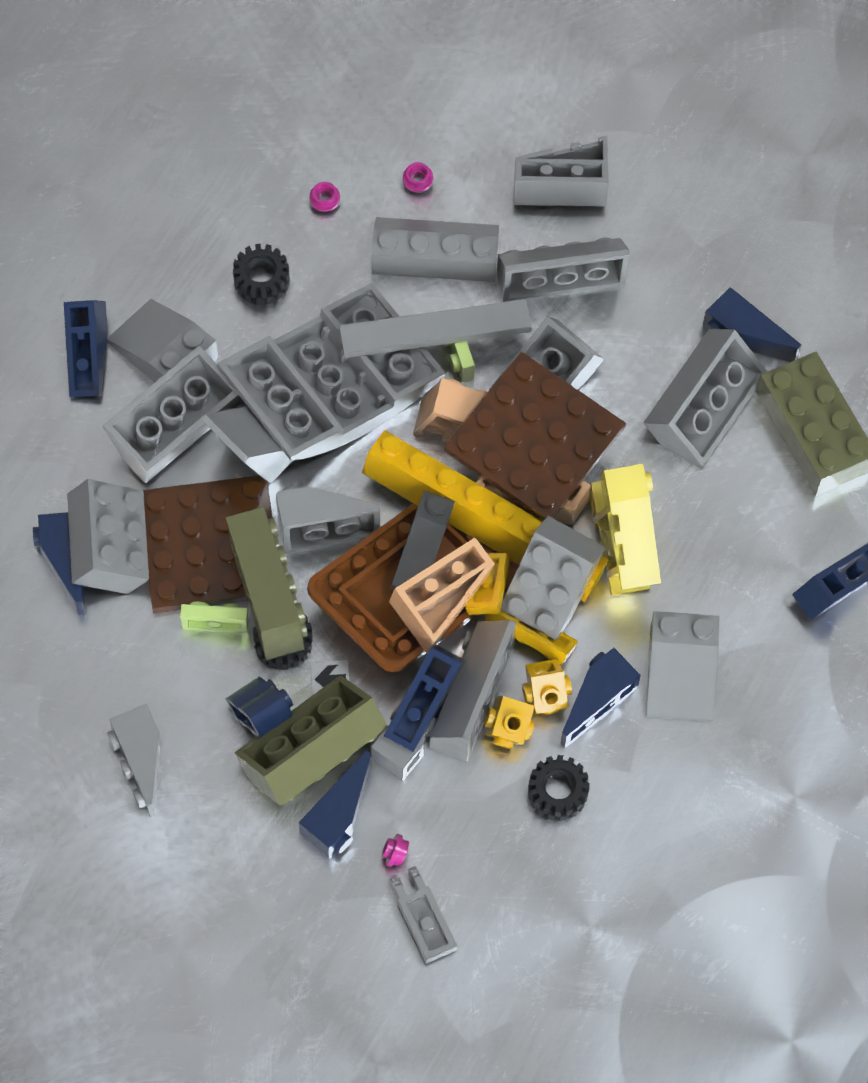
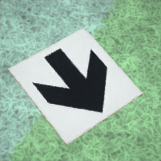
[311,660,349,695]

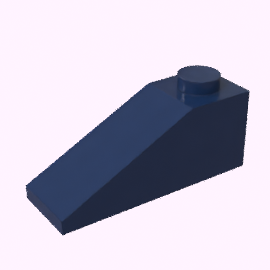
[702,287,802,362]
[63,300,108,397]
[33,512,85,615]
[792,543,868,621]
[384,644,466,752]
[561,647,641,748]
[299,750,372,859]

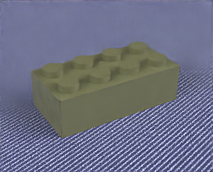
[756,351,868,496]
[226,507,308,660]
[234,675,388,806]

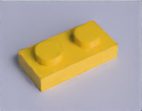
[465,553,510,615]

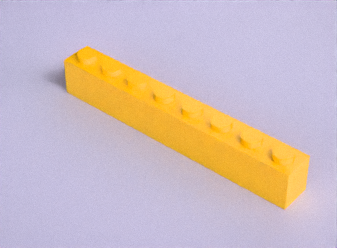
[362,430,609,603]

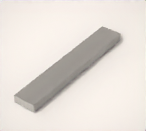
[339,299,532,358]

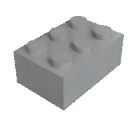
[67,479,149,594]
[501,516,606,640]

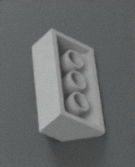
[371,217,499,282]
[497,237,630,302]
[643,329,767,467]
[103,346,241,484]
[426,620,516,762]

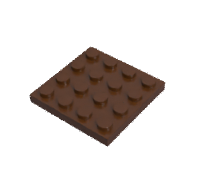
[444,351,626,521]
[142,475,272,614]

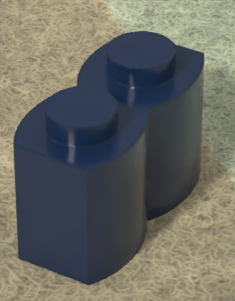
[225,676,293,738]

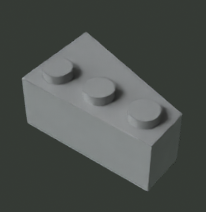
[514,135,609,206]

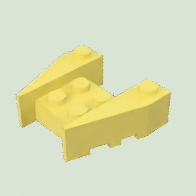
[589,464,661,596]

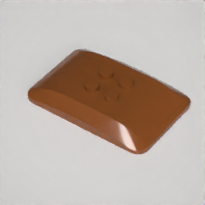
[307,503,519,672]

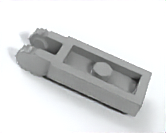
[388,866,458,964]

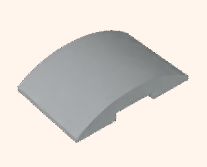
[217,283,446,460]

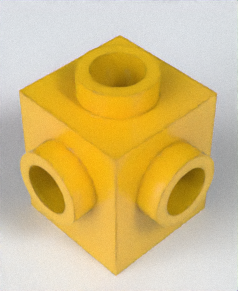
[522,659,572,715]
[483,696,535,749]

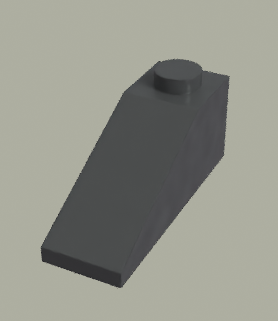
[390,491,455,590]

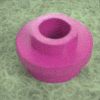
[403,162,433,193]
[309,182,340,212]
[382,833,409,867]

